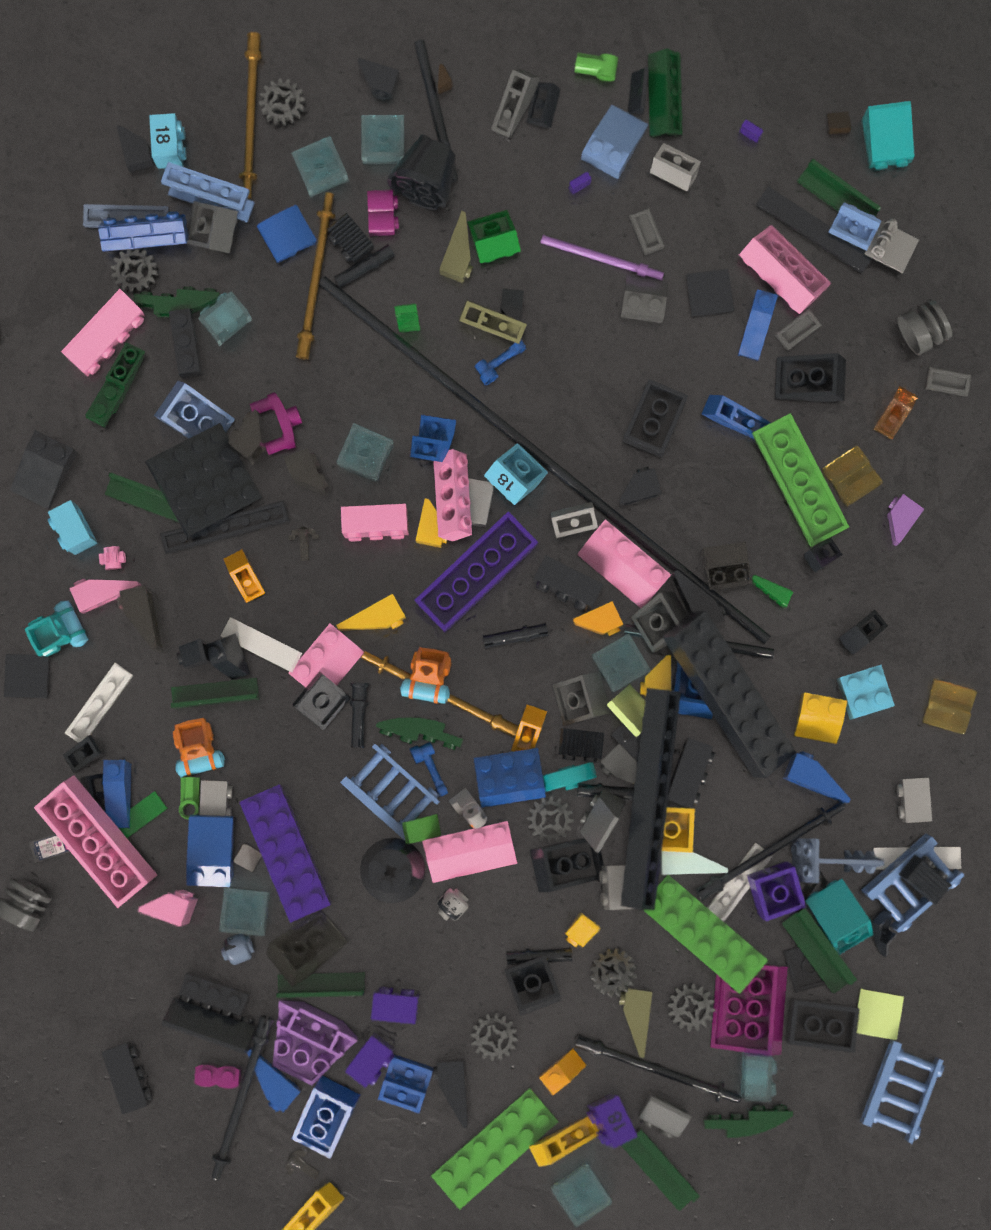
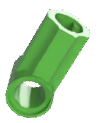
[575,53,618,81]
[179,777,200,820]

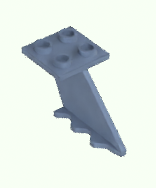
[791,838,885,883]

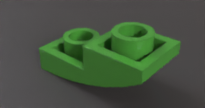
[402,814,441,844]

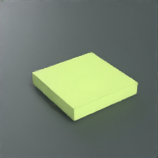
[607,684,645,737]
[857,989,904,1040]

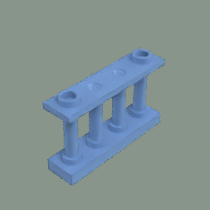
[161,162,254,223]
[340,744,440,840]
[861,833,965,933]
[860,1039,944,1144]

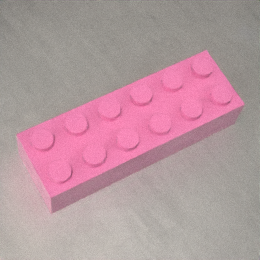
[34,775,157,908]

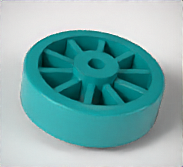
[543,762,597,792]

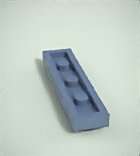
[83,204,169,228]

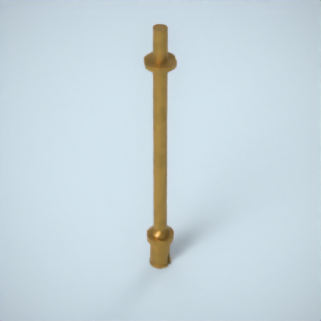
[239,32,262,199]
[296,192,336,359]
[361,651,519,738]

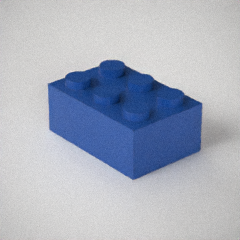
[474,748,546,808]

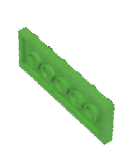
[752,413,849,547]
[643,875,768,994]
[431,1088,559,1210]

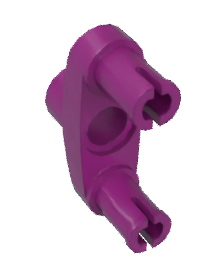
[250,392,302,455]

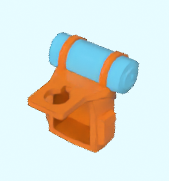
[400,647,451,704]
[173,718,225,777]

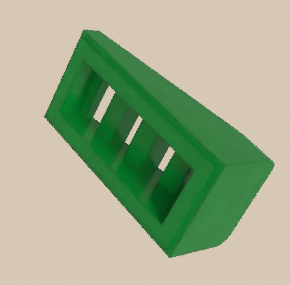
[750,575,793,608]

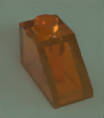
[874,386,918,439]

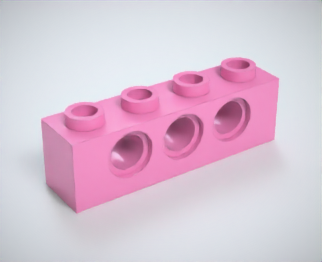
[434,449,472,541]

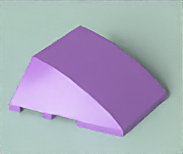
[273,1000,358,1086]

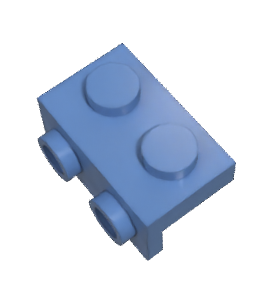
[829,203,881,251]

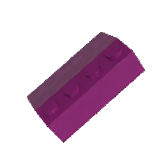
[710,964,788,1056]

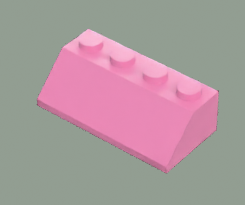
[739,225,832,314]
[61,289,145,377]
[577,519,671,609]
[423,821,517,883]

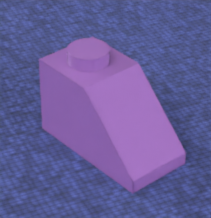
[887,494,924,546]

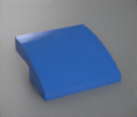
[257,205,317,262]
[410,415,456,462]
[378,1055,433,1113]

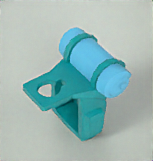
[25,600,89,657]

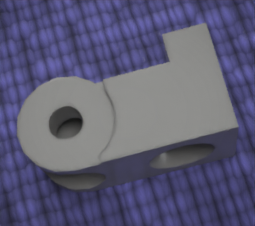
[449,788,487,829]

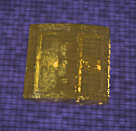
[822,445,883,507]
[923,679,977,735]

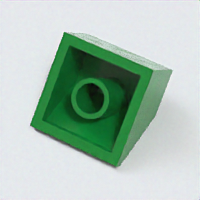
[467,210,521,263]

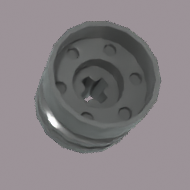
[897,299,952,355]
[0,878,52,932]

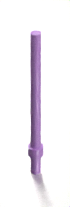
[541,235,664,280]

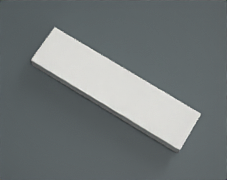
[221,617,302,672]
[65,663,133,743]
[707,843,773,922]
[873,847,961,870]

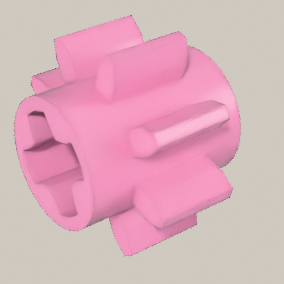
[99,546,126,570]

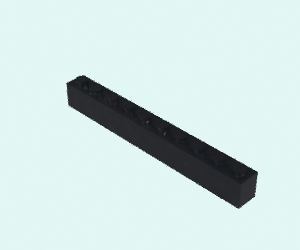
[621,688,681,910]

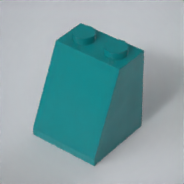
[862,101,914,170]
[805,879,873,955]

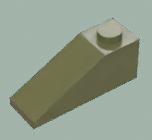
[439,211,473,283]
[458,299,527,344]
[619,987,652,1058]

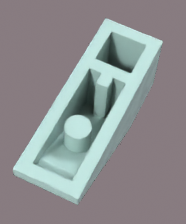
[661,851,728,875]

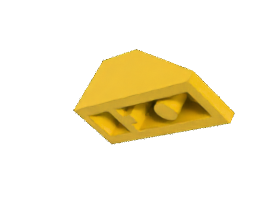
[336,594,406,631]
[565,912,600,947]
[529,1116,599,1166]
[283,1182,345,1230]

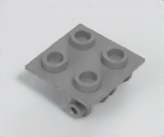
[865,218,919,273]

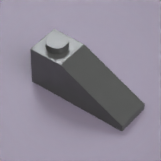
[491,69,540,138]
[600,744,637,785]

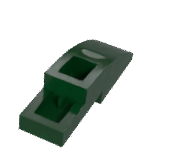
[133,286,222,317]
[85,342,145,427]
[376,717,463,750]
[703,1105,793,1138]

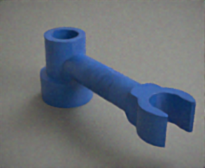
[475,340,526,385]
[409,742,448,797]

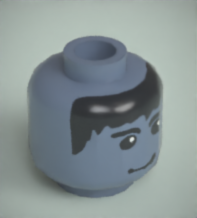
[221,933,255,965]

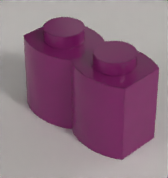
[367,190,399,236]
[194,1062,242,1088]

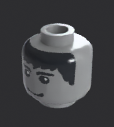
[437,888,469,921]

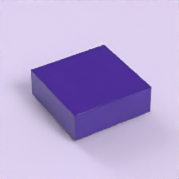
[740,120,763,143]
[569,172,591,194]

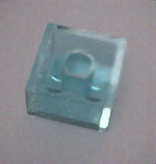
[361,115,405,164]
[291,136,349,197]
[198,291,252,346]
[336,423,394,482]
[591,634,651,694]
[219,887,270,936]
[740,1052,776,1102]
[551,1162,613,1228]

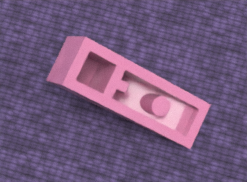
[69,579,142,614]

